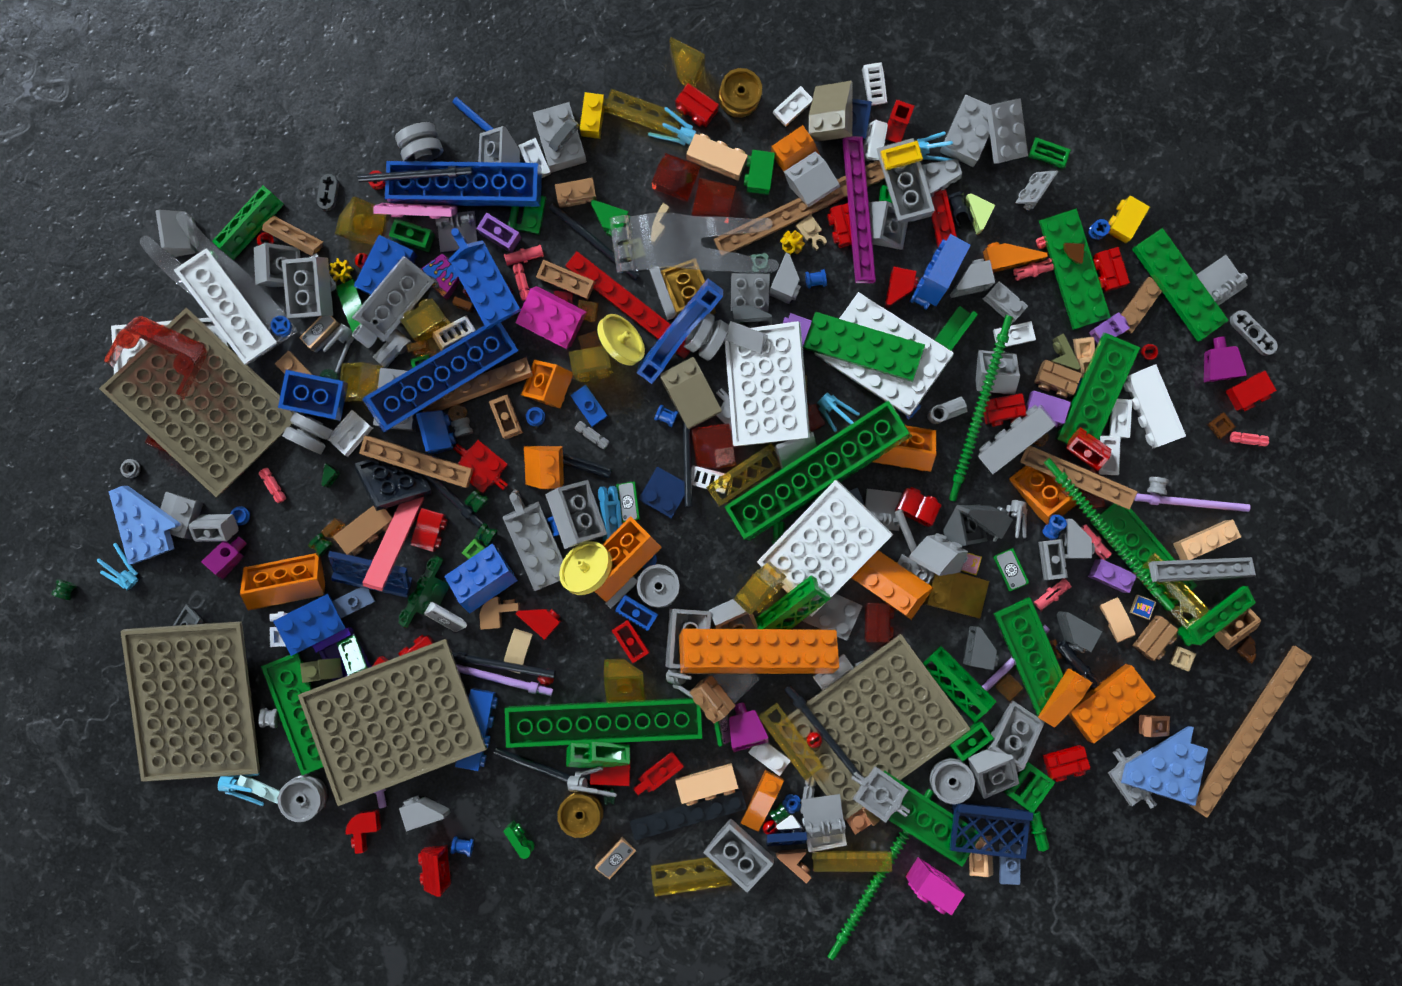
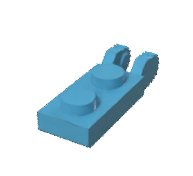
[598,486,622,541]

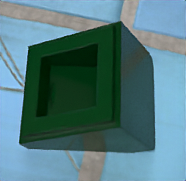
[321,463,340,488]

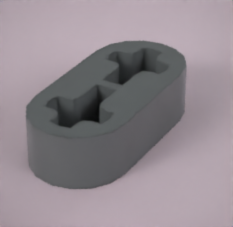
[549,118,579,152]
[317,174,339,211]

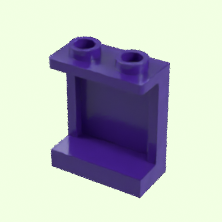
[312,627,371,681]

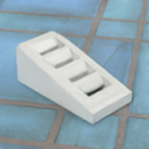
[862,62,887,106]
[433,315,476,351]
[692,466,730,494]

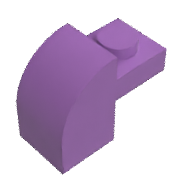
[1089,312,1130,345]

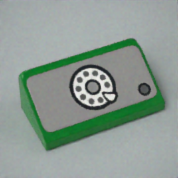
[616,481,640,522]
[993,548,1029,591]
[714,715,731,746]

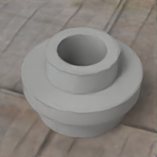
[120,459,141,478]

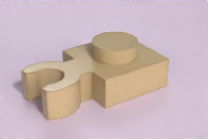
[795,215,827,251]

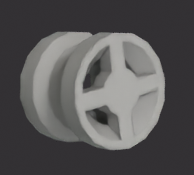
[1147,477,1169,495]
[259,708,280,728]

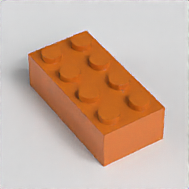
[594,516,662,602]
[1068,664,1156,743]

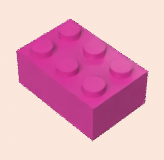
[515,286,587,349]

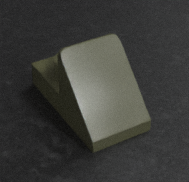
[1051,334,1081,371]
[300,658,343,683]

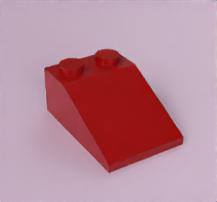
[418,845,451,897]

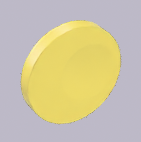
[597,314,645,365]
[559,541,612,595]

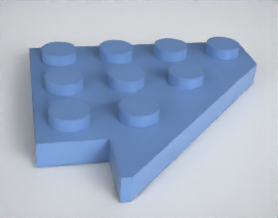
[109,486,181,565]
[1121,726,1208,806]

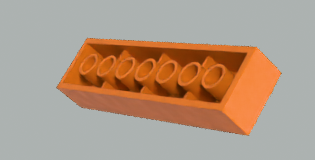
[679,629,839,674]

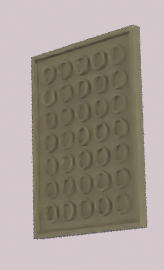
[99,308,298,498]
[121,622,260,781]
[775,634,970,820]
[298,639,487,806]

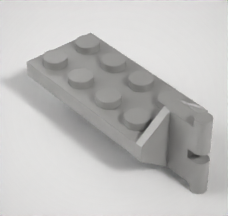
[503,490,563,591]

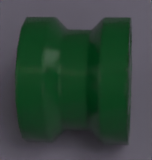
[464,489,489,513]
[475,523,498,547]
[308,533,333,557]
[51,579,77,600]
[769,803,790,825]

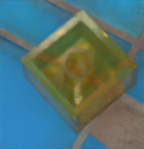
[400,298,451,345]
[569,346,613,382]
[733,561,787,615]

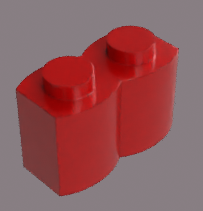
[895,487,941,527]
[411,508,448,552]

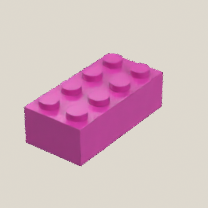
[906,857,965,915]

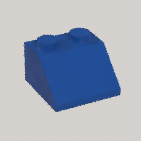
[416,410,456,455]

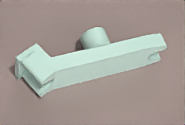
[236,775,280,804]

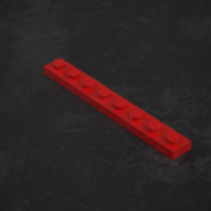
[565,252,691,360]

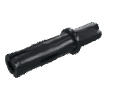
[1055,640,1100,689]

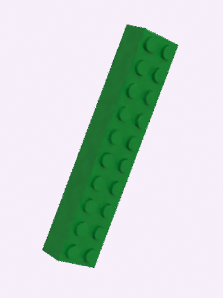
[725,400,912,541]
[505,698,702,748]

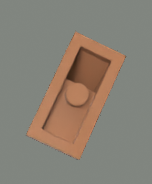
[1139,715,1170,737]
[846,807,881,835]
[776,849,811,884]

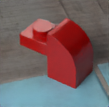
[885,100,914,143]
[346,809,381,854]

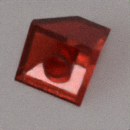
[652,153,701,202]
[692,178,736,223]
[691,423,736,468]

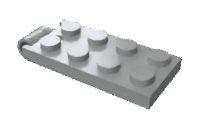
[352,256,435,348]

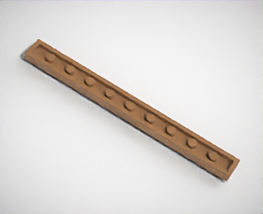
[714,160,885,257]
[1189,646,1312,818]

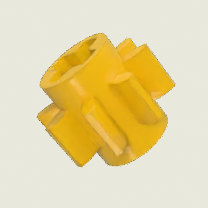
[780,230,805,255]
[329,258,354,283]

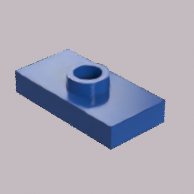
[570,385,608,427]

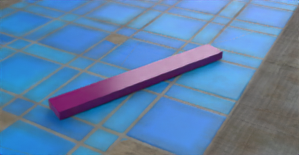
[842,136,876,283]

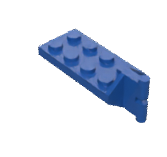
[449,228,521,329]

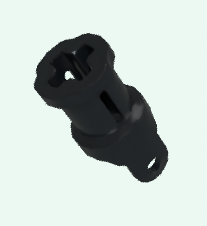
[948,191,973,228]

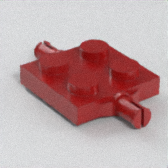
[453,440,508,494]

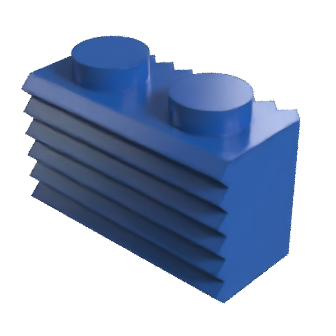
[616,595,658,631]

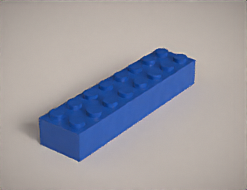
[385,161,542,207]
[363,322,518,432]

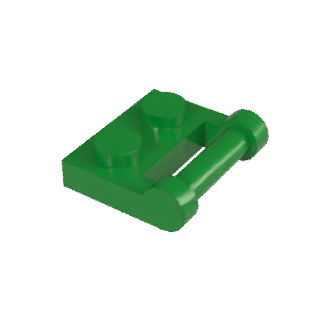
[506,196,547,235]
[1004,762,1055,813]
[503,820,535,859]

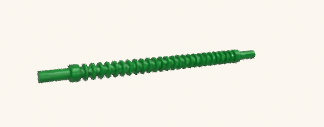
[949,315,1013,502]
[1044,458,1175,611]
[827,789,934,961]

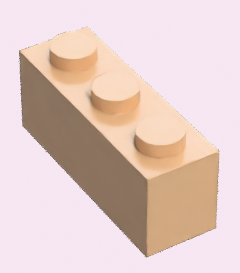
[686,134,748,181]
[1173,520,1241,560]
[676,763,738,806]

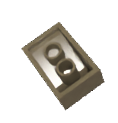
[809,81,853,142]
[660,357,722,429]

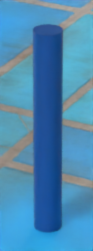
[452,97,494,132]

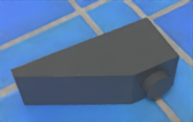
[956,505,1013,539]

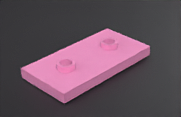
[373,203,457,219]

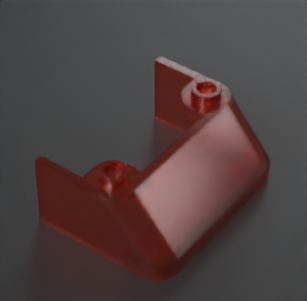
[104,316,207,400]

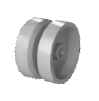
[395,122,444,162]
[684,313,729,361]
[282,412,333,454]
[637,564,680,609]
[929,757,975,804]
[278,774,328,822]

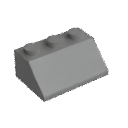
[665,608,711,668]
[703,819,774,893]

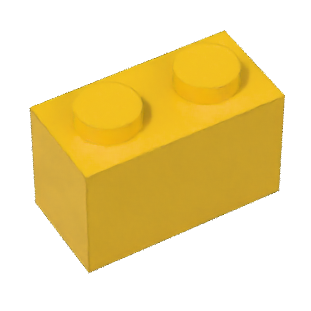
[580,92,605,139]
[1108,196,1150,243]

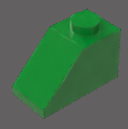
[591,199,629,238]

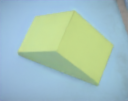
[964,194,995,235]

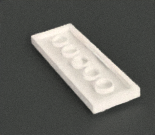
[174,248,277,365]

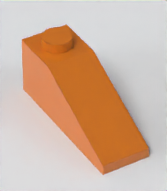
[983,242,1048,273]
[1038,668,1092,728]
[741,770,784,831]

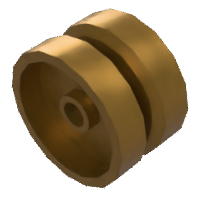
[719,68,762,118]
[558,792,604,838]

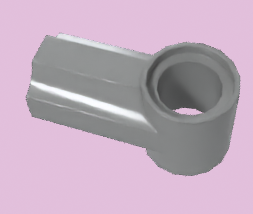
[373,329,412,368]
[927,397,968,424]

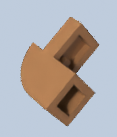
[480,597,520,630]

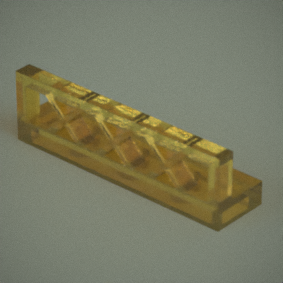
[603,89,682,136]
[706,443,780,507]
[1134,553,1209,630]
[758,703,824,780]
[812,851,892,872]
[651,857,732,896]

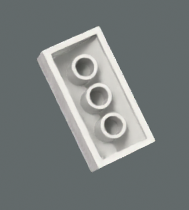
[1124,364,1186,448]

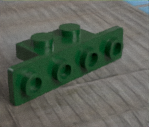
[399,555,450,628]

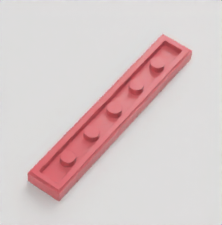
[363,497,424,591]

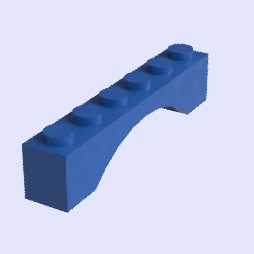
[637,278,723,384]

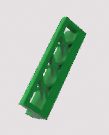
[212,185,284,260]
[934,306,978,351]
[756,575,831,630]
[1183,586,1256,645]
[923,646,997,722]

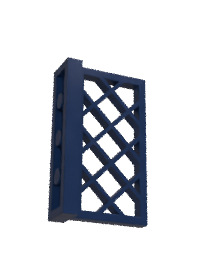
[328,551,413,597]
[950,803,1033,859]

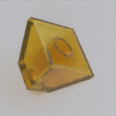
[669,37,705,87]
[335,197,386,245]
[340,362,382,402]
[604,659,645,702]

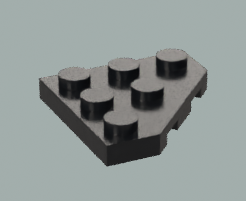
[355,458,431,511]

